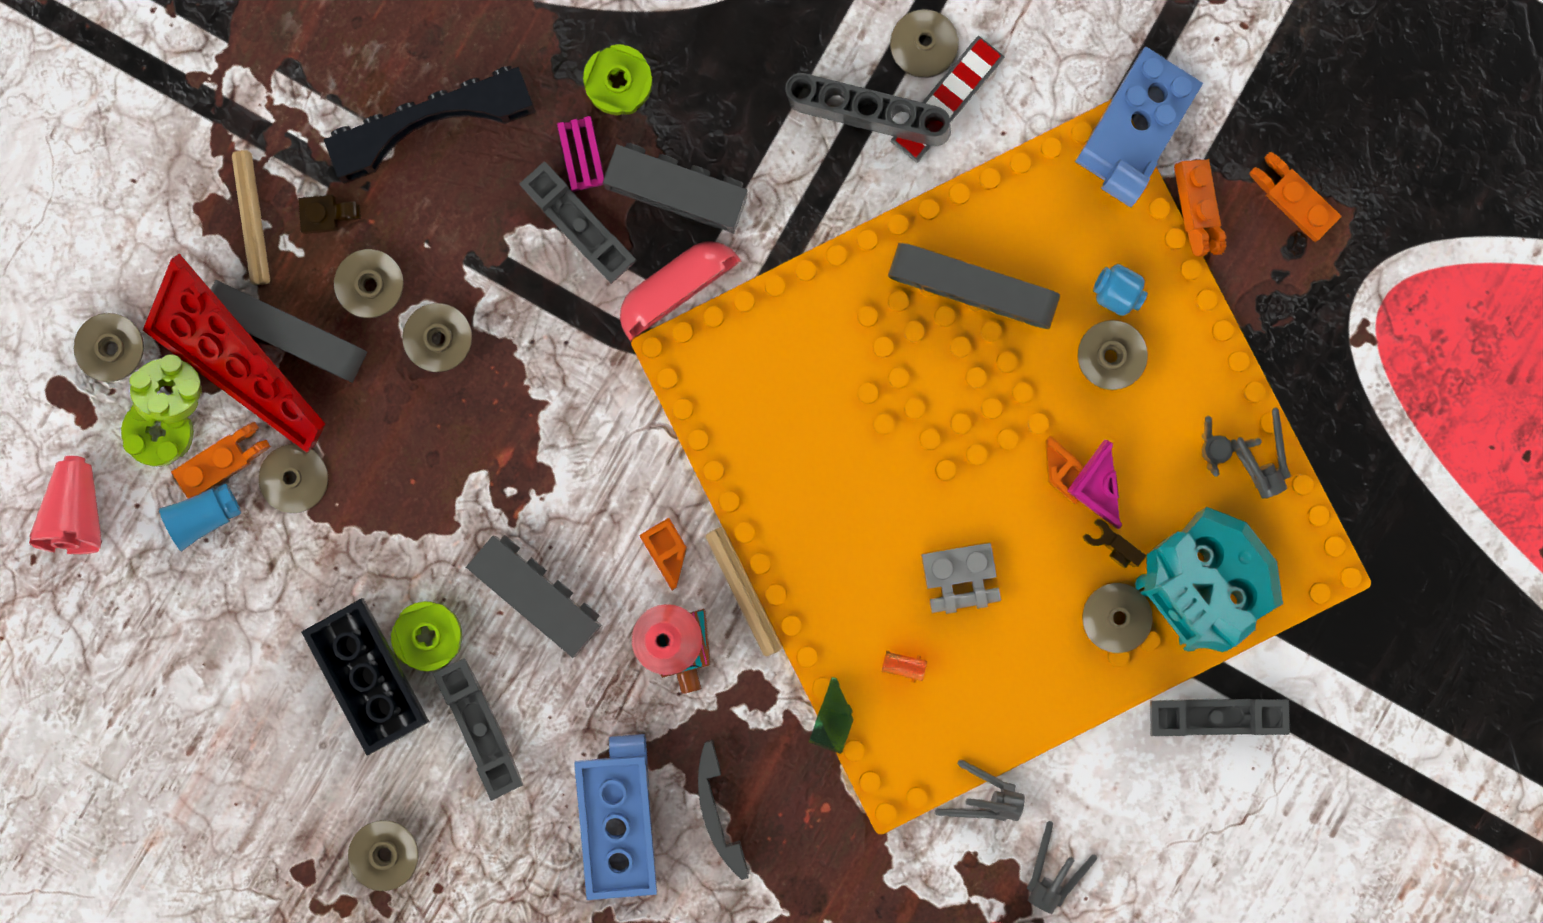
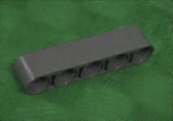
[785,73,951,146]
[888,243,1060,329]
[211,280,368,383]

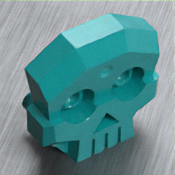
[1135,507,1283,652]

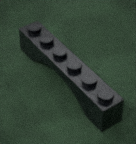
[324,66,536,184]

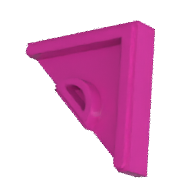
[1067,439,1122,530]

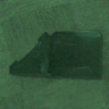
[808,677,854,754]

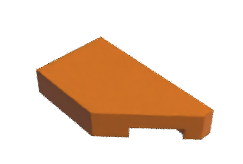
[1046,436,1085,505]
[639,518,687,590]

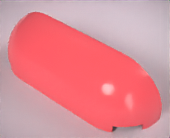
[620,241,741,341]

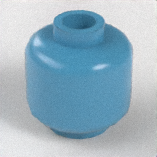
[1093,264,1148,316]

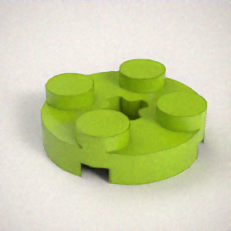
[583,44,653,115]
[129,355,202,423]
[121,405,194,467]
[391,601,462,671]

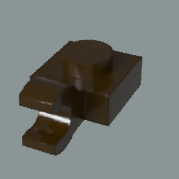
[298,195,361,234]
[1083,519,1147,568]

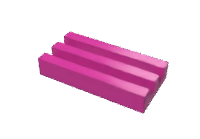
[557,116,604,192]

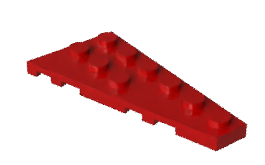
[142,253,326,453]

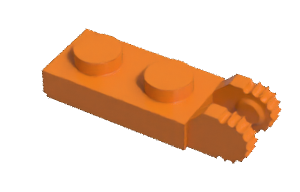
[1249,152,1342,243]
[1174,159,1227,257]
[171,422,270,499]

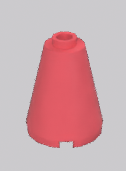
[29,456,102,554]
[632,604,702,675]

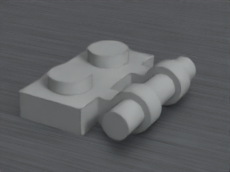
[921,543,1001,614]

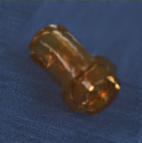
[881,650,927,683]

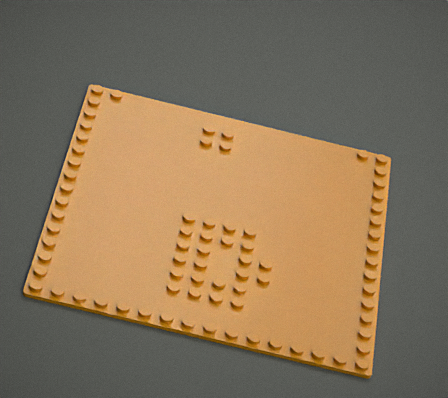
[631,99,1371,835]

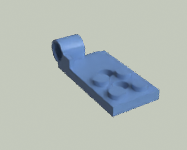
[1075,46,1203,208]
[574,734,657,900]

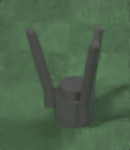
[1231,408,1291,499]
[1202,416,1262,476]
[935,760,1025,821]
[1027,821,1097,914]

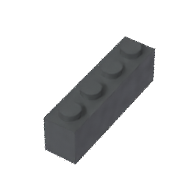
[603,143,748,234]
[466,535,602,658]

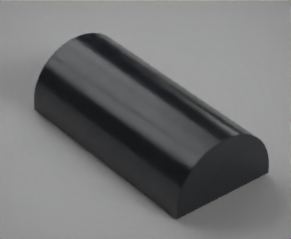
[301,598,430,756]

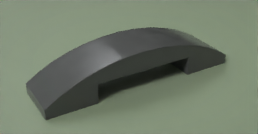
[519,161,637,284]
[433,658,523,801]
[1150,699,1290,736]
[698,739,749,880]

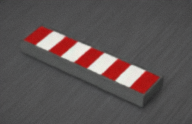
[891,35,1005,163]

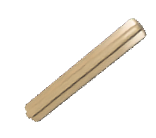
[232,150,270,286]
[706,527,782,656]

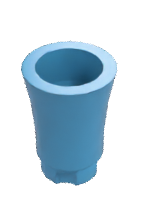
[159,484,241,552]

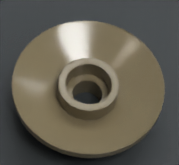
[890,9,959,78]
[334,249,404,318]
[402,303,472,372]
[74,313,144,382]
[1078,320,1148,390]
[259,444,328,513]
[1082,583,1153,653]
[348,820,419,891]

